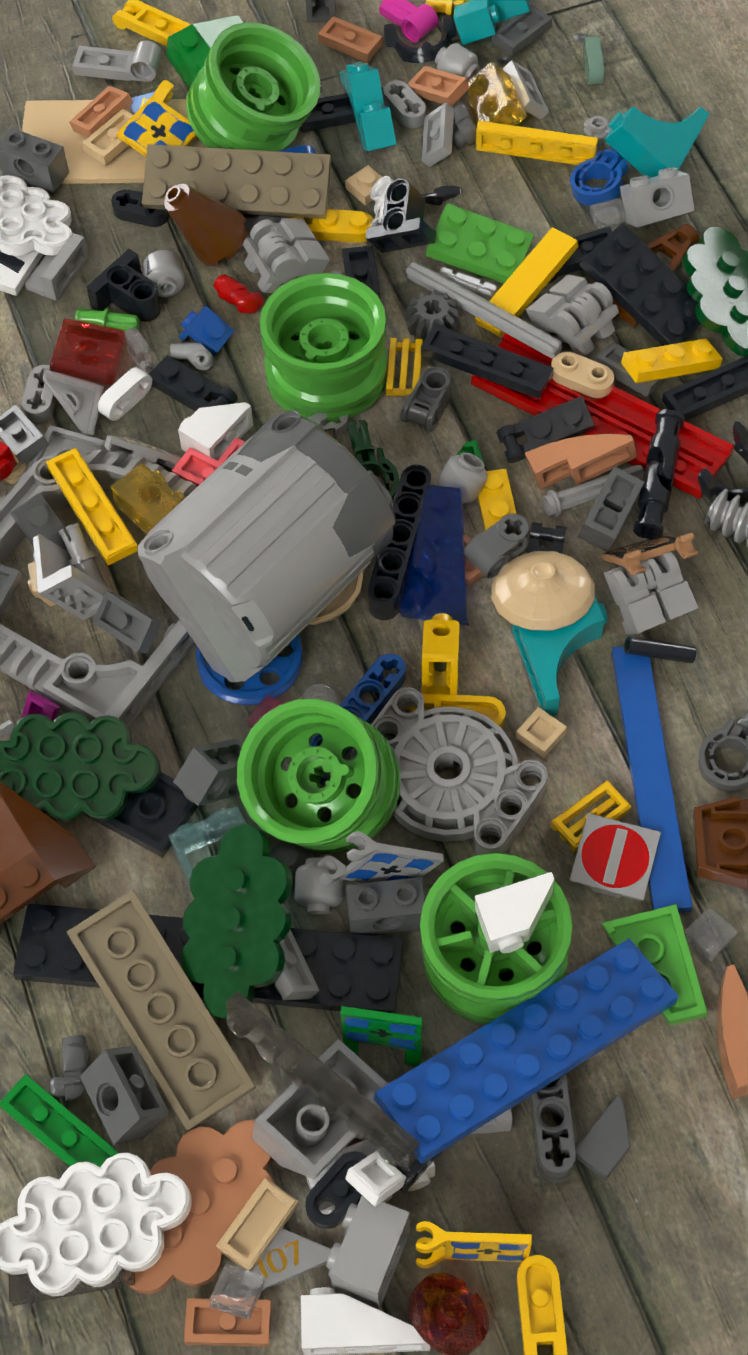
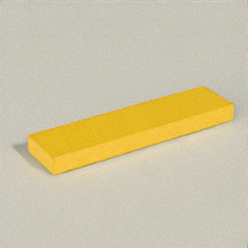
[476,121,598,165]
[475,227,579,338]
[46,448,138,566]

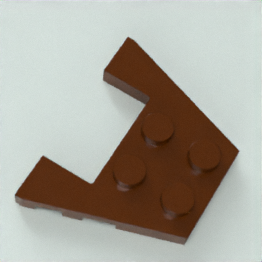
[693,797,748,890]

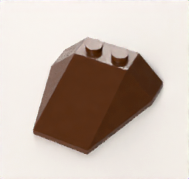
[0,781,96,935]

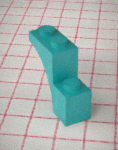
[454,0,530,45]
[339,62,397,151]

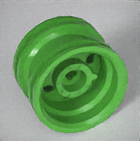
[186,22,320,151]
[260,273,388,423]
[237,699,400,853]
[420,853,572,1024]

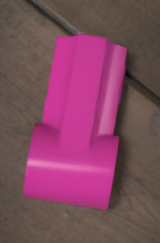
[379,0,439,43]

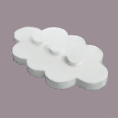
[0,175,72,256]
[0,1153,192,1296]

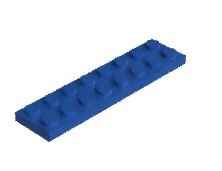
[374,938,679,1164]

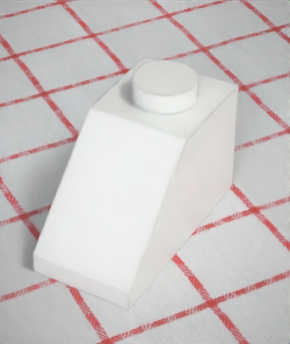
[178,402,253,461]
[475,872,554,953]

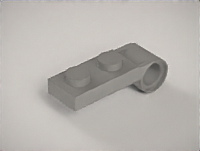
[72,41,162,82]

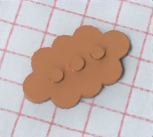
[121,1120,274,1294]

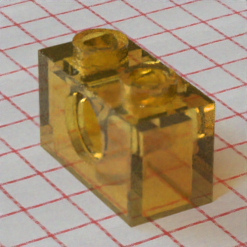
[111,462,186,535]

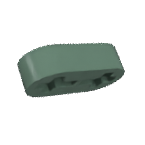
[583,36,604,85]

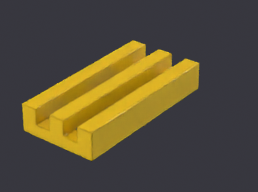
[386,338,423,397]
[550,780,632,853]

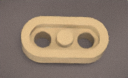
[551,352,614,398]

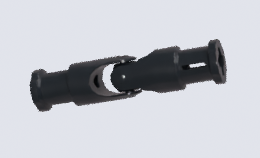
[633,409,685,540]

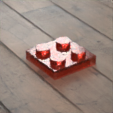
[50,318,127,385]

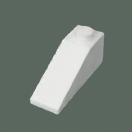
[301,1287,431,1355]

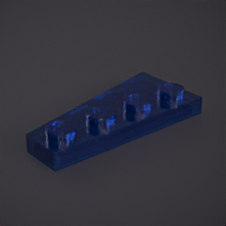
[399,485,469,626]

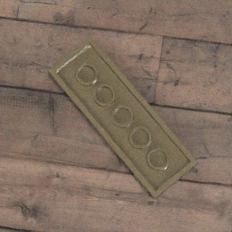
[142,144,332,219]
[67,890,256,1131]

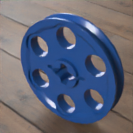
[196,635,302,705]

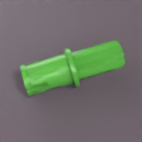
[75,308,140,334]

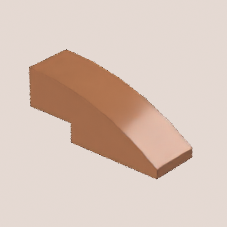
[525,434,637,490]
[716,964,748,1100]

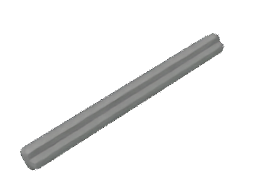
[406,261,562,358]

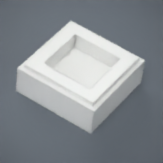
[345,1150,406,1207]

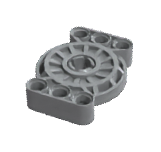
[350,687,548,855]

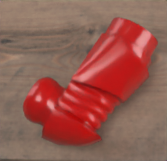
[213,274,264,314]

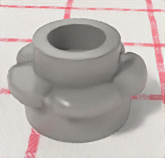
[583,116,611,144]

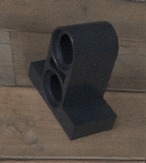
[366,179,436,253]
[86,249,161,322]

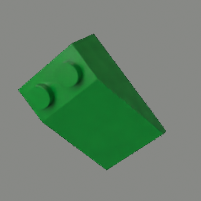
[166,15,244,89]

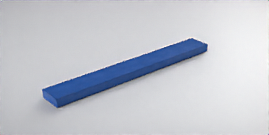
[611,647,692,913]

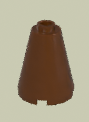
[164,184,248,266]

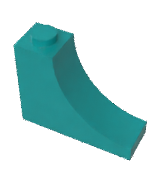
[604,106,709,178]
[511,597,608,716]

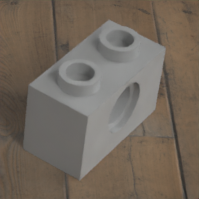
[620,167,695,227]

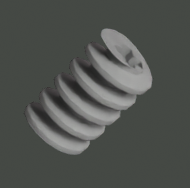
[704,488,748,548]

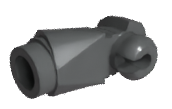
[452,101,477,147]
[50,1035,90,1102]

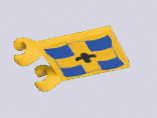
[116,80,197,157]
[416,1221,532,1268]

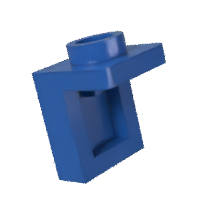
[178,305,235,356]

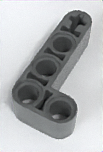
[529,1074,576,1183]

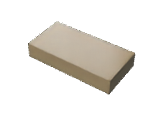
[216,1178,299,1273]

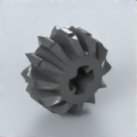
[405,290,460,340]

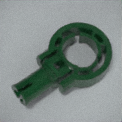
[347,420,399,503]

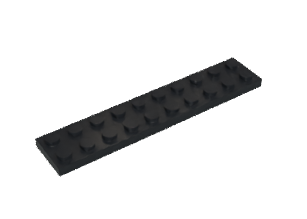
[13,903,403,1014]

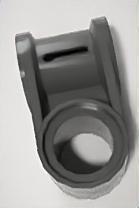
[400,366,451,432]
[464,514,529,579]

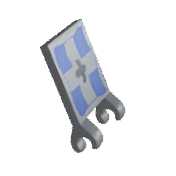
[317,831,444,885]

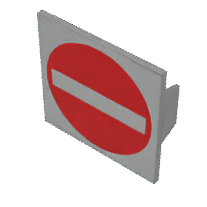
[569,813,661,901]

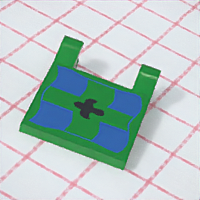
[340,1006,424,1066]

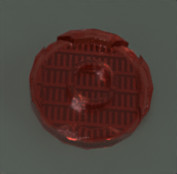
[409,1273,489,1355]

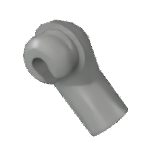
[170,343,213,370]

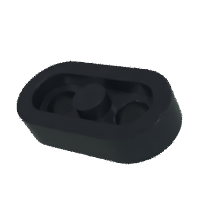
[305,1151,367,1229]

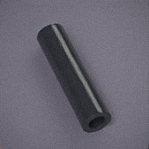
[624,636,696,664]

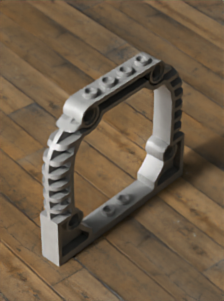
[0,449,197,728]

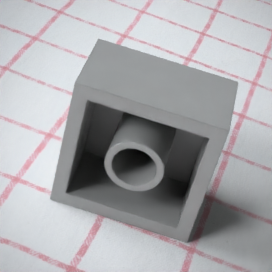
[326,1195,410,1310]

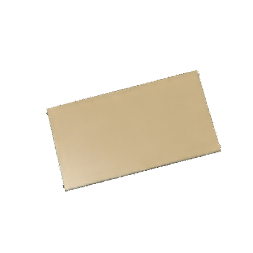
[22,99,208,184]

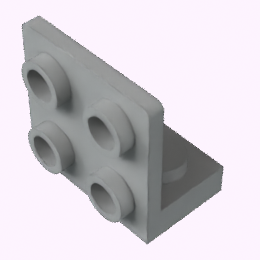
[33,534,115,620]

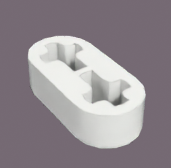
[98,367,152,421]

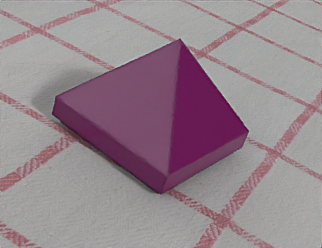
[21,690,60,721]

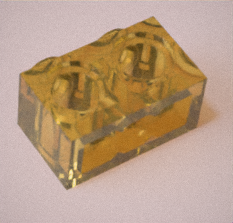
[468,62,527,126]

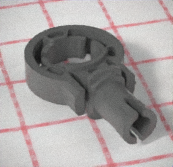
[698,709,748,792]

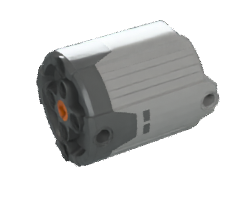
[138,410,396,682]

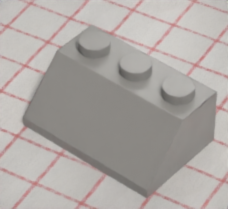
[252,1039,388,1179]

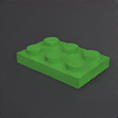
[425,203,534,284]

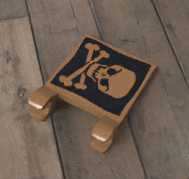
[601,533,699,576]

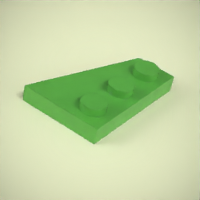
[602,904,708,1026]

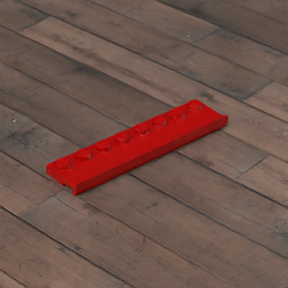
[471,333,734,499]

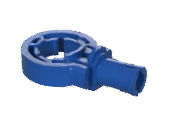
[570,148,629,206]

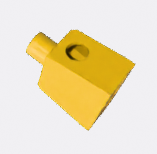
[421,613,460,695]

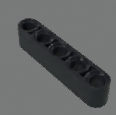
[368,464,431,620]

